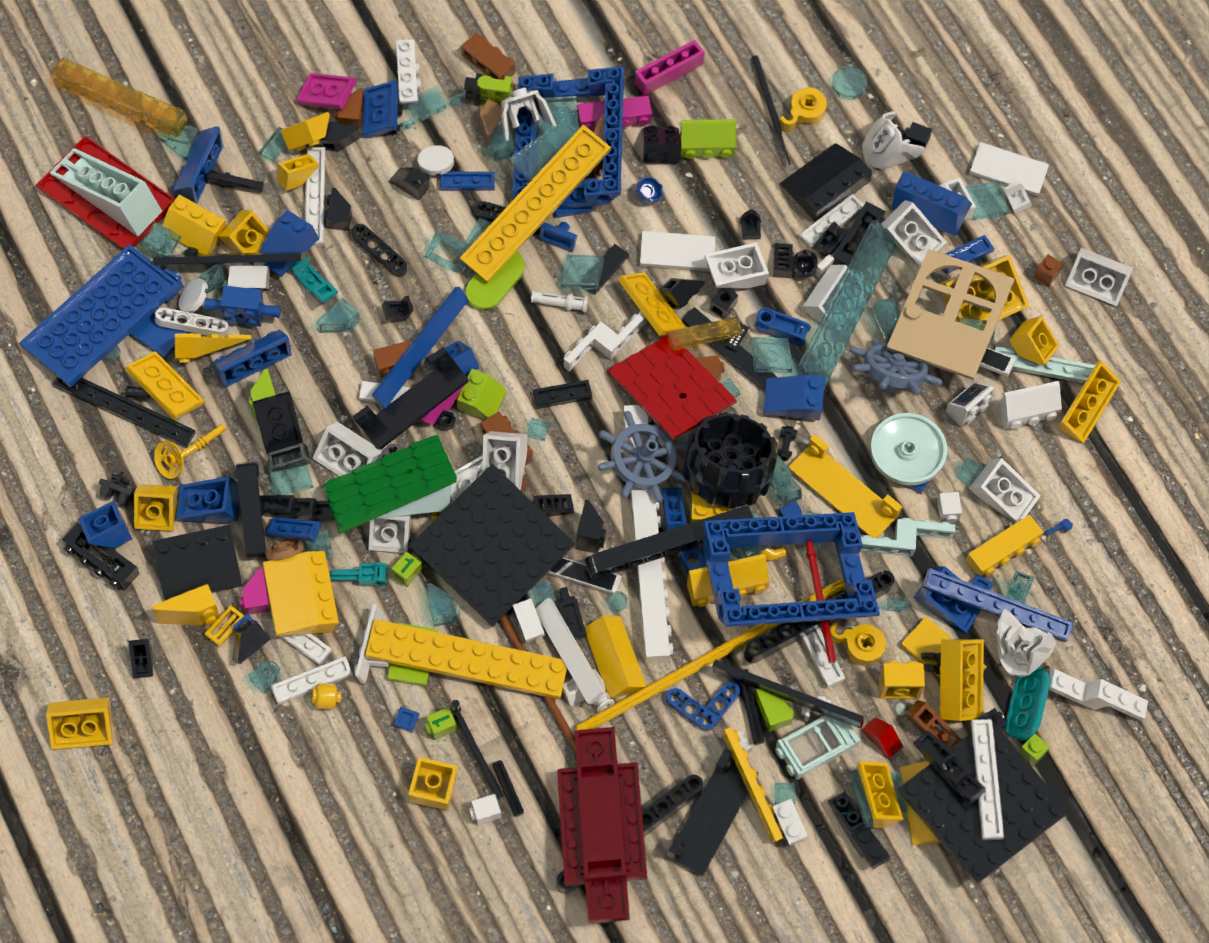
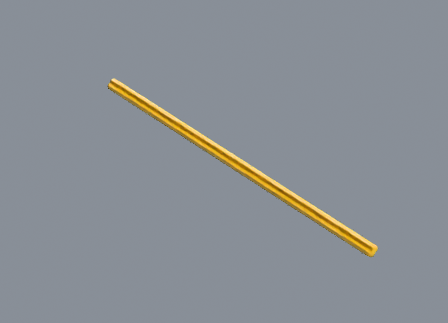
[576,579,846,730]

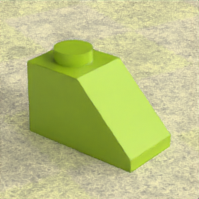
[755,689,794,732]

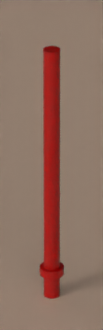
[805,541,836,664]

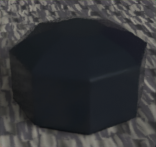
[437,411,456,431]

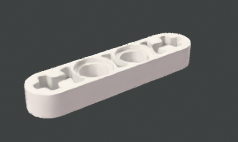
[155,308,228,337]

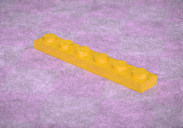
[721,726,783,843]

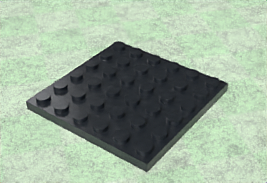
[409,464,576,628]
[897,718,1070,886]

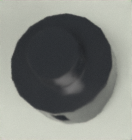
[793,250,818,278]

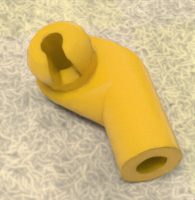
[757,546,786,561]

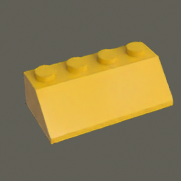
[687,554,769,607]
[939,639,984,721]

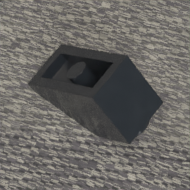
[389,167,430,200]
[232,619,270,664]

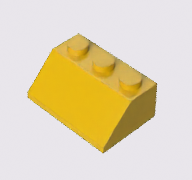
[161,195,227,254]
[46,697,113,750]
[857,761,903,828]

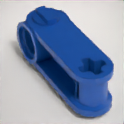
[754,307,811,345]

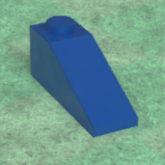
[662,487,686,531]

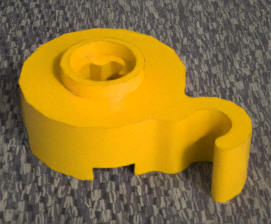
[780,87,827,132]
[830,623,886,666]

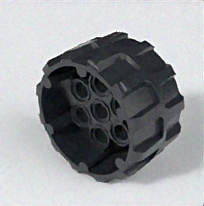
[683,412,778,509]

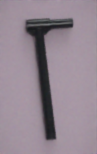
[450,700,503,800]

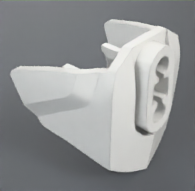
[501,88,556,141]
[862,111,926,169]
[996,609,1056,676]

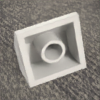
[228,262,269,289]
[369,515,412,553]

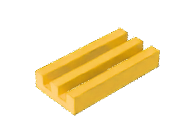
[204,605,245,647]

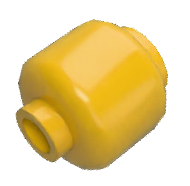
[311,683,341,710]

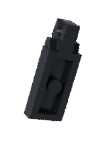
[557,587,587,640]

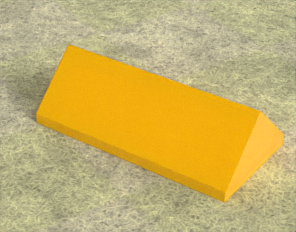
[1058,360,1121,443]
[585,615,646,699]

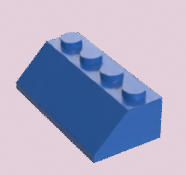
[173,126,224,204]
[892,171,972,236]
[212,329,292,388]

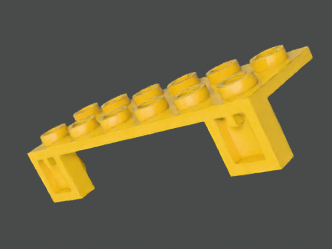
[788,434,903,538]

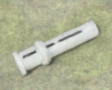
[531,291,588,313]

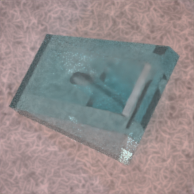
[1006,571,1034,604]

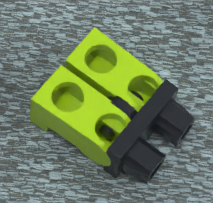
[464,73,513,107]

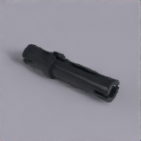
[207,170,264,193]

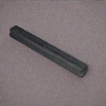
[740,669,764,745]

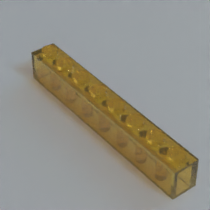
[51,58,189,138]

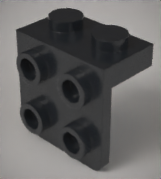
[643,125,680,163]

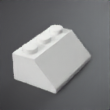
[1065,248,1133,306]
[803,265,865,331]
[998,381,1062,429]
[312,422,383,476]

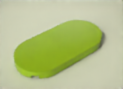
[466,252,525,310]

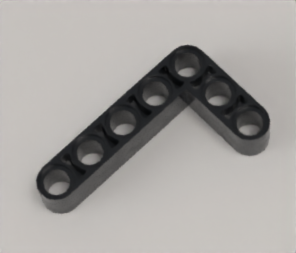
[236,461,266,559]

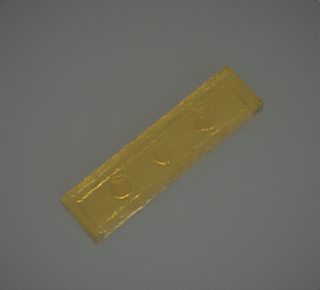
[666,317,743,350]

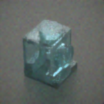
[310,530,333,558]
[249,660,281,694]

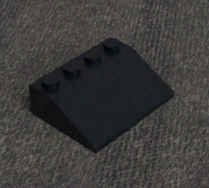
[780,143,873,222]
[152,524,243,601]

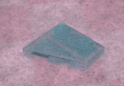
[157,120,198,161]

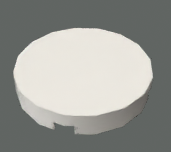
[418,146,454,175]
[179,278,208,313]

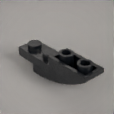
[828,791,890,870]

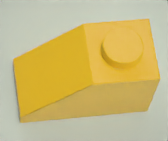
[276,154,319,191]

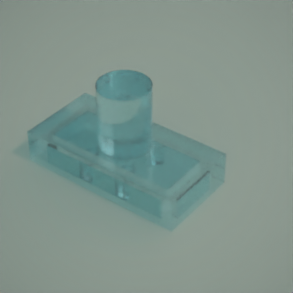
[197,264,227,294]

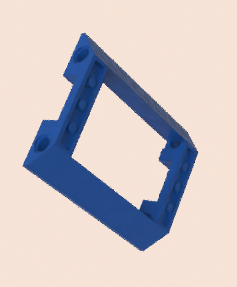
[512,66,624,209]
[703,512,880,627]

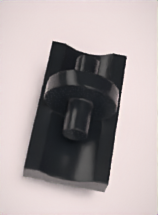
[814,221,848,256]
[98,471,135,505]

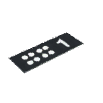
[725,322,750,350]

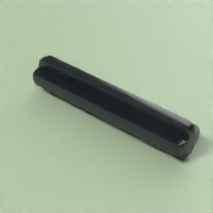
[492,760,524,817]

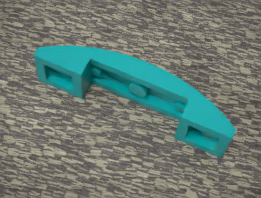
[290,257,338,303]

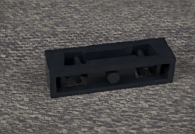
[833,201,886,272]
[62,522,140,591]

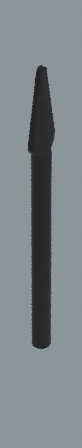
[752,55,791,165]

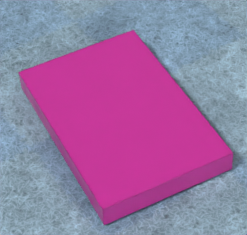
[296,73,357,110]

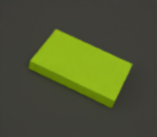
[387,623,438,687]

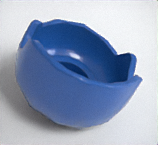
[636,176,664,204]

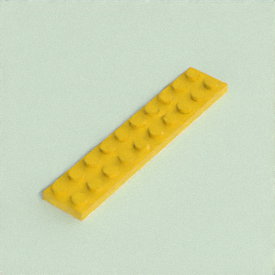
[460,125,611,283]
[365,619,567,700]

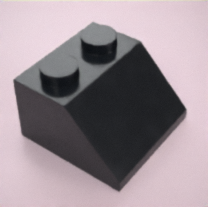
[576,499,606,553]

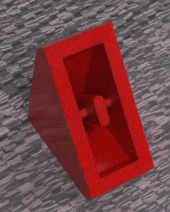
[861,717,903,759]

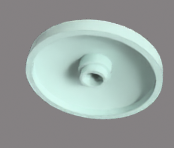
[870,413,947,485]

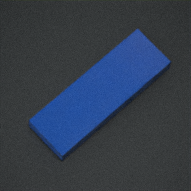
[440,172,495,191]
[944,235,995,274]
[266,517,321,542]

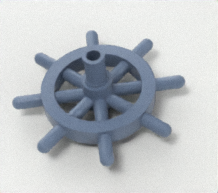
[850,338,942,395]
[598,411,688,503]

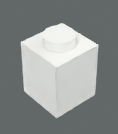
[937,492,962,523]
[469,794,501,825]

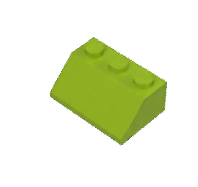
[680,119,736,159]

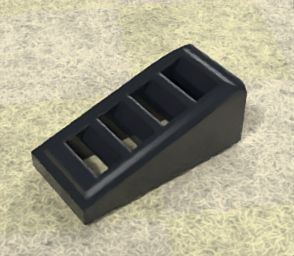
[773,243,793,278]
[267,442,311,472]
[533,494,574,517]

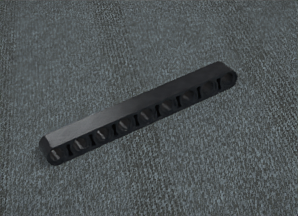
[585,506,753,579]
[744,570,895,663]
[556,774,703,894]

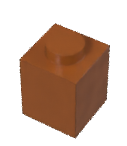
[1034,254,1063,287]

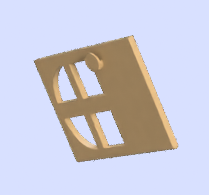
[887,249,1014,380]

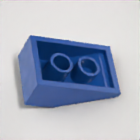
[259,210,319,277]
[763,375,825,420]
[176,476,240,524]
[913,566,981,633]

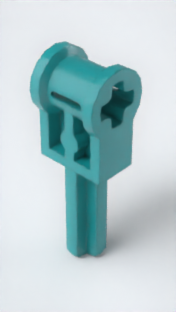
[330,562,388,587]

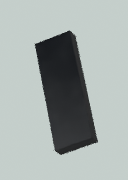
[581,244,629,295]
[533,380,592,409]

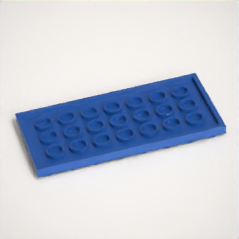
[19,245,181,388]

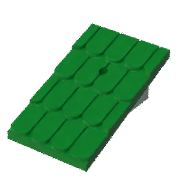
[323,434,457,534]

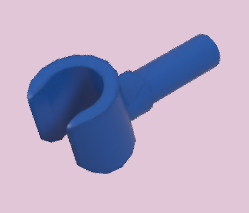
[1045,519,1073,536]

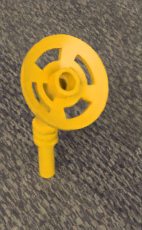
[154,423,227,479]

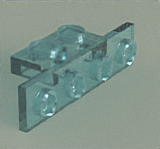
[399,85,466,129]

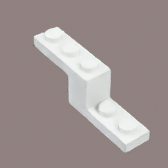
[563,312,647,372]
[1049,669,1148,720]

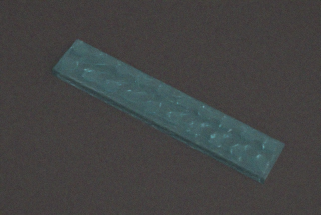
[797,220,896,389]

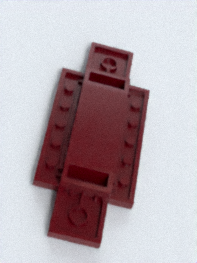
[557,727,648,924]

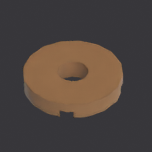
[265,540,305,560]

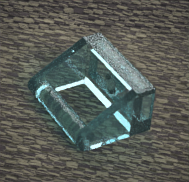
[425,230,471,273]

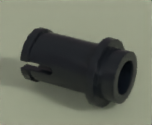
[125,385,150,401]

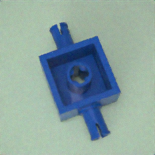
[204,285,281,328]

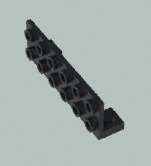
[352,347,469,450]
[667,748,759,876]

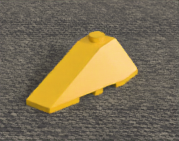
[175,333,251,363]

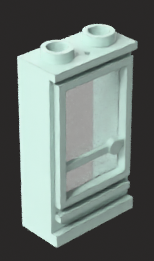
[775,715,860,780]

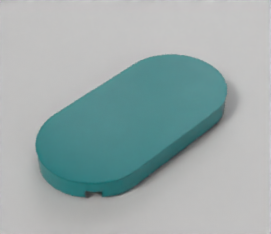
[1005,666,1050,741]

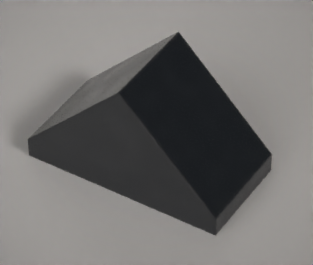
[128,639,154,678]

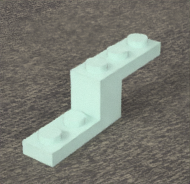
[860,518,955,557]

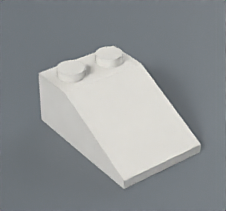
[879,200,947,267]
[704,242,769,288]
[482,431,528,491]
[969,458,1041,523]

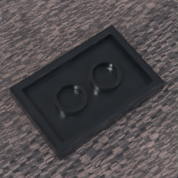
[252,391,303,454]

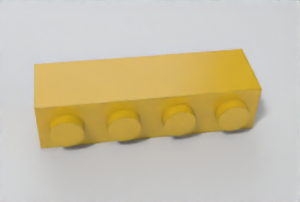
[965,515,1044,577]

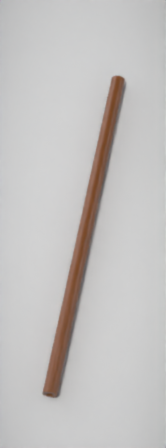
[500,615,576,754]

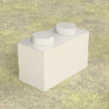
[773,799,809,846]

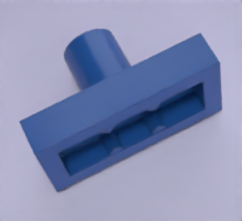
[539,222,578,252]

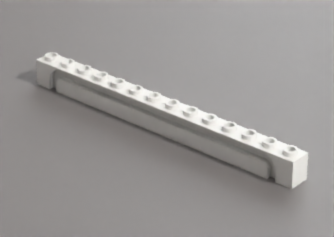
[623,405,673,663]

